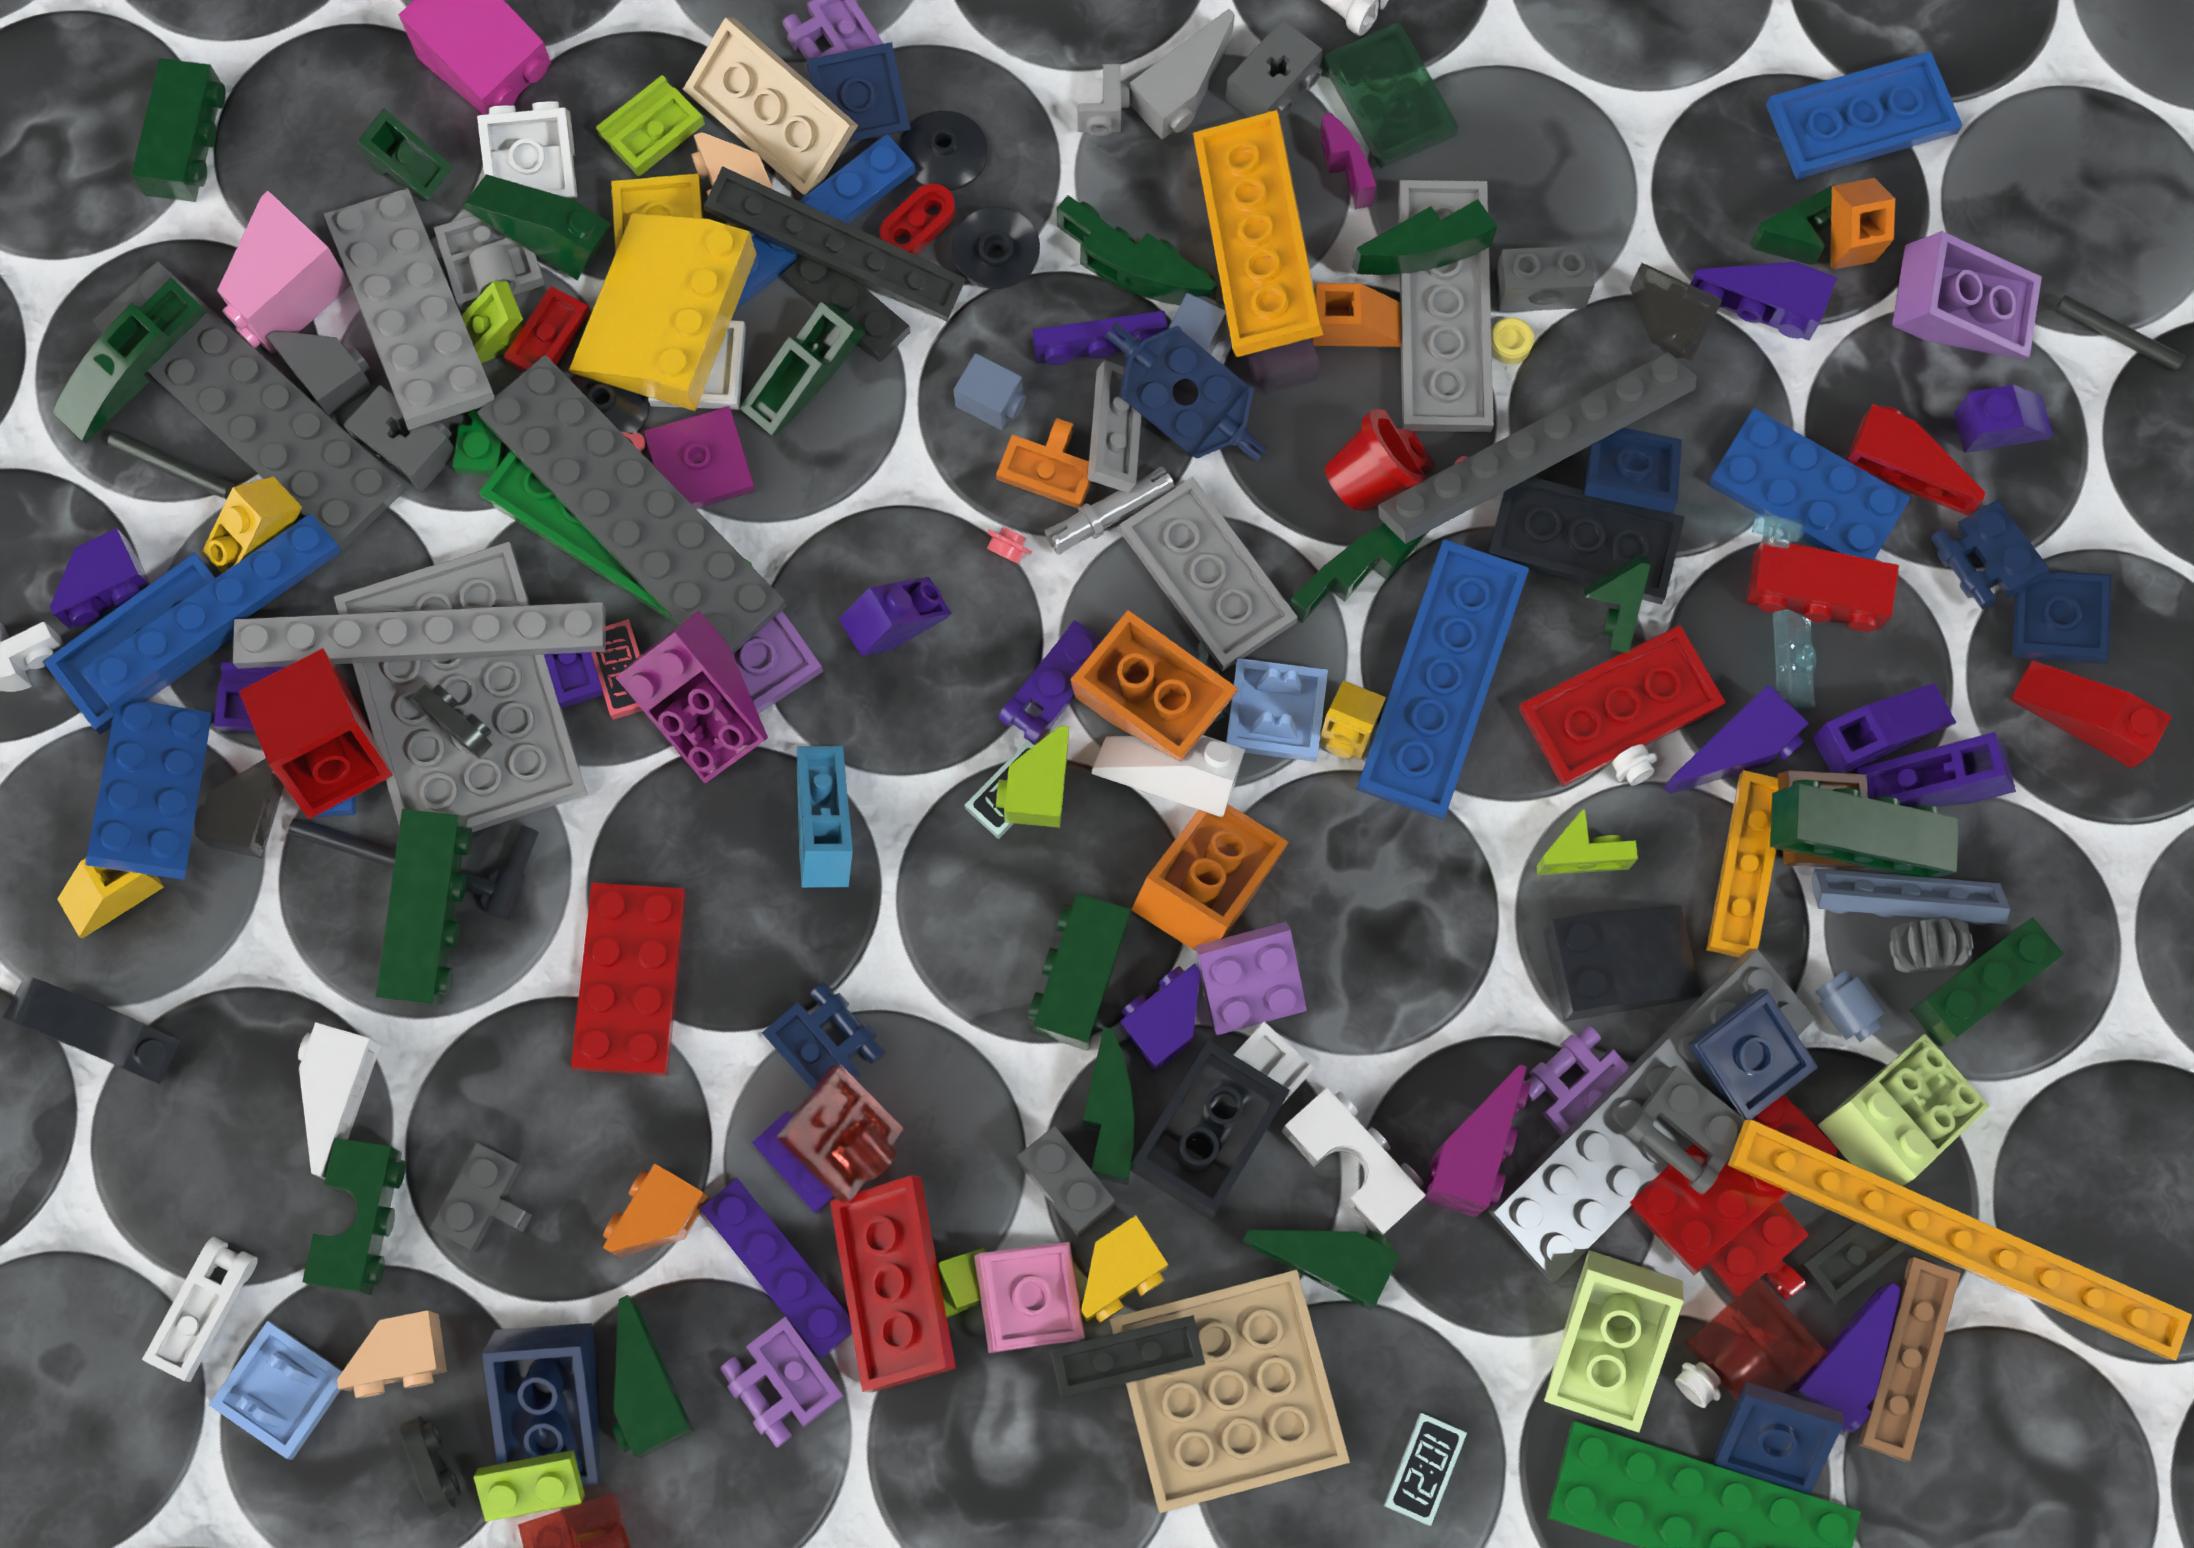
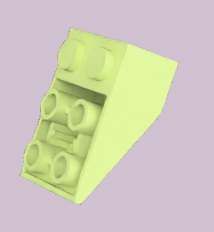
[1818,1034,1990,1186]

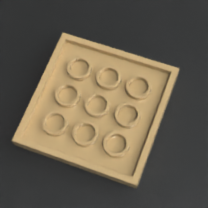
[1110,1270,1350,1514]

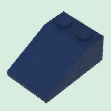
[482,1323,600,1485]

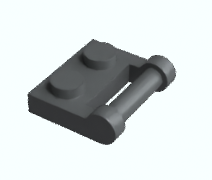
[1624,1065,1745,1195]

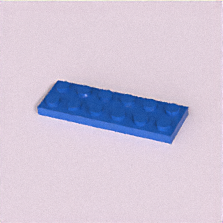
[1356,539,1529,820]

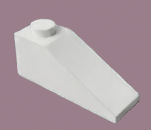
[1091,735,1245,817]
[298,1022,381,1180]

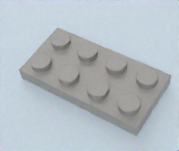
[1119,477,1298,672]

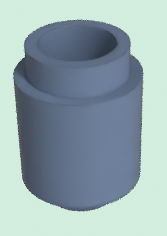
[1815,970,1885,1042]

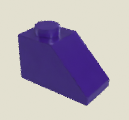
[1954,385,2053,453]

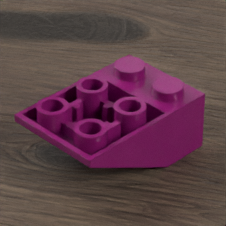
[615,610,768,783]
[1421,1065,1531,1218]

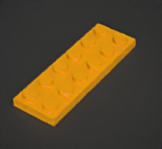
[1193,110,1323,357]

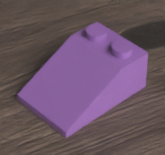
[1892,231,2042,360]

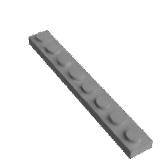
[233,602,606,669]

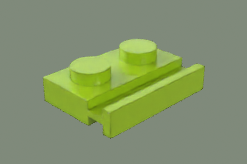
[596,75,705,177]

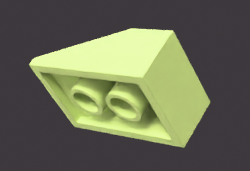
[1545,1250,1684,1433]

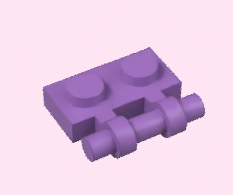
[782,0,884,72]
[1527,1026,1630,1136]
[720,1317,844,1448]

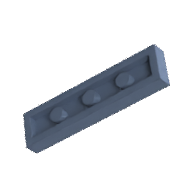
[1811,868,2011,925]

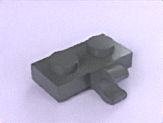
[429,1143,533,1252]

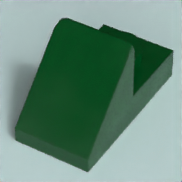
[356,108,453,201]
[1750,184,1834,265]
[1584,555,1651,653]

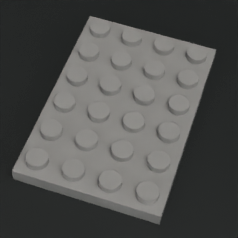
[334,542,588,832]

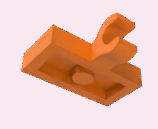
[996,418,1091,509]

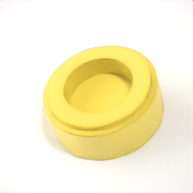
[1491,317,1534,364]

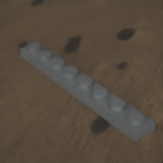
[1378,352,1697,544]

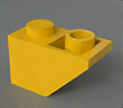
[202,476,302,574]
[1320,680,1386,759]
[57,858,164,939]
[1081,1216,1168,1323]

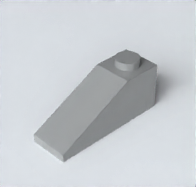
[1129,9,1235,139]

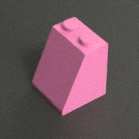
[217,191,351,356]

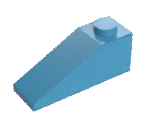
[797,746,853,888]

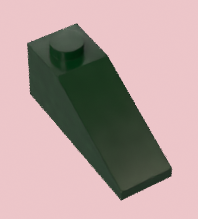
[463,174,611,281]
[1242,1230,1400,1310]
[612,1295,695,1458]

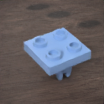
[1226,658,1328,762]
[209,1321,343,1460]

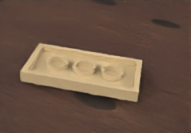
[683,17,858,196]

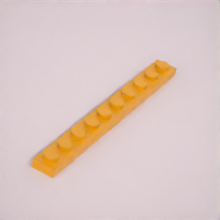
[1728,1120,2192,1360]

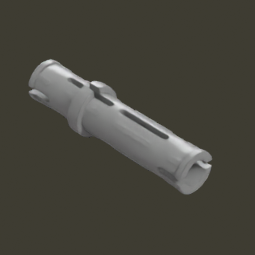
[1045,466,1175,555]

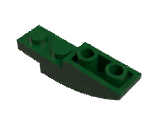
[1057,195,1217,306]
[52,278,207,444]

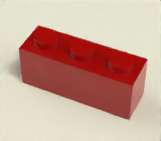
[1746,538,1899,632]

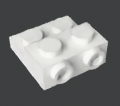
[477,101,578,198]

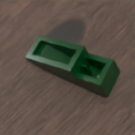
[1352,199,1497,275]
[739,302,867,436]
[1083,1027,1134,1185]

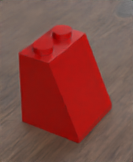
[239,648,393,819]

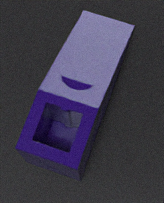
[1685,262,1837,341]
[1812,683,1957,773]

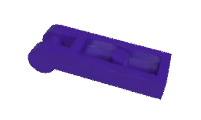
[998,620,1103,745]

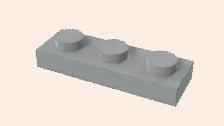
[1088,360,1141,493]

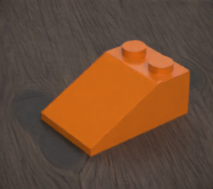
[1071,610,1238,762]
[1131,804,1289,951]

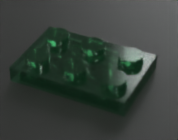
[1322,22,1459,169]

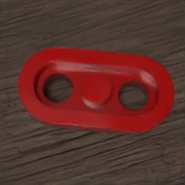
[880,183,955,255]

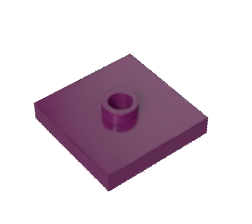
[644,406,756,509]

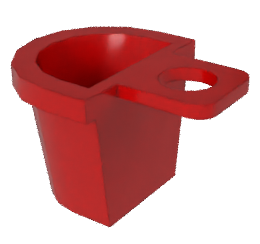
[1325,409,1435,512]

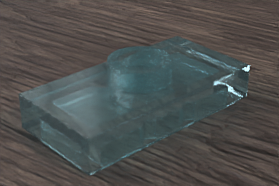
[1773,609,1817,710]

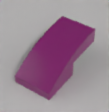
[1319,113,1376,209]

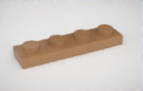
[1858,1257,1961,1462]

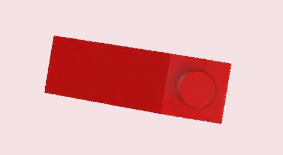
[1846,404,1986,516]
[2010,661,2172,769]

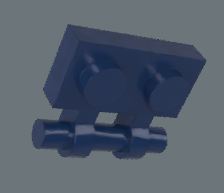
[1931,500,2049,609]
[762,982,885,1106]

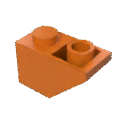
[1830,178,1895,270]
[1312,283,1401,347]
[602,1163,710,1257]

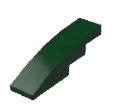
[1290,523,1431,624]

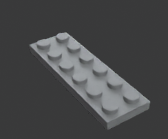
[1398,180,1494,432]
[323,188,495,430]

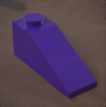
[1664,684,1809,794]
[1857,732,2016,807]
[1787,1283,1901,1433]

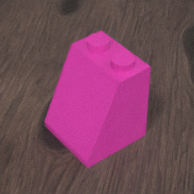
[398,0,551,115]

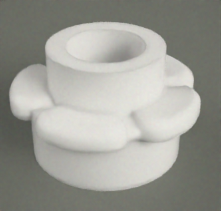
[1612,744,1657,786]
[1675,1362,1721,1408]

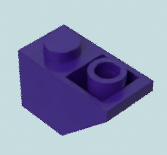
[50,528,150,629]
[839,577,952,656]
[1120,963,1200,1073]

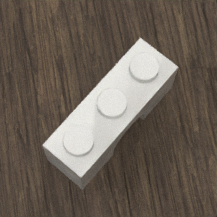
[1282,1087,1426,1235]

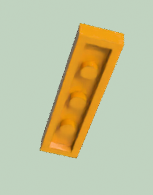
[1706,770,1779,958]

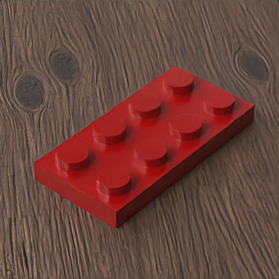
[1518,625,1726,787]
[571,883,687,1076]
[1629,1095,1838,1276]
[830,1175,956,1393]

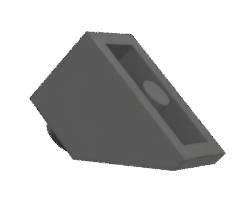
[267,331,372,417]

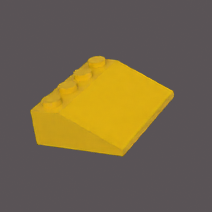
[569,213,757,411]

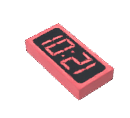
[591,619,643,720]

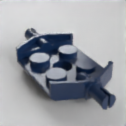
[1104,321,1268,462]

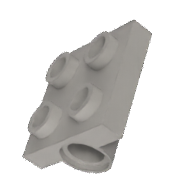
[434,215,545,311]

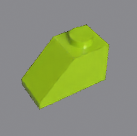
[996,726,1069,828]

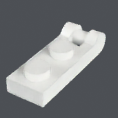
[142,1236,258,1382]

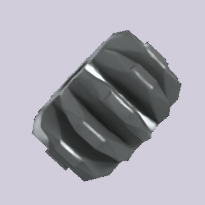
[1889,918,1974,973]

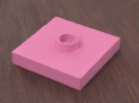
[974,1242,1085,1353]

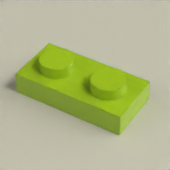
[474,1450,585,1522]

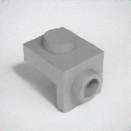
[1077,64,1129,136]

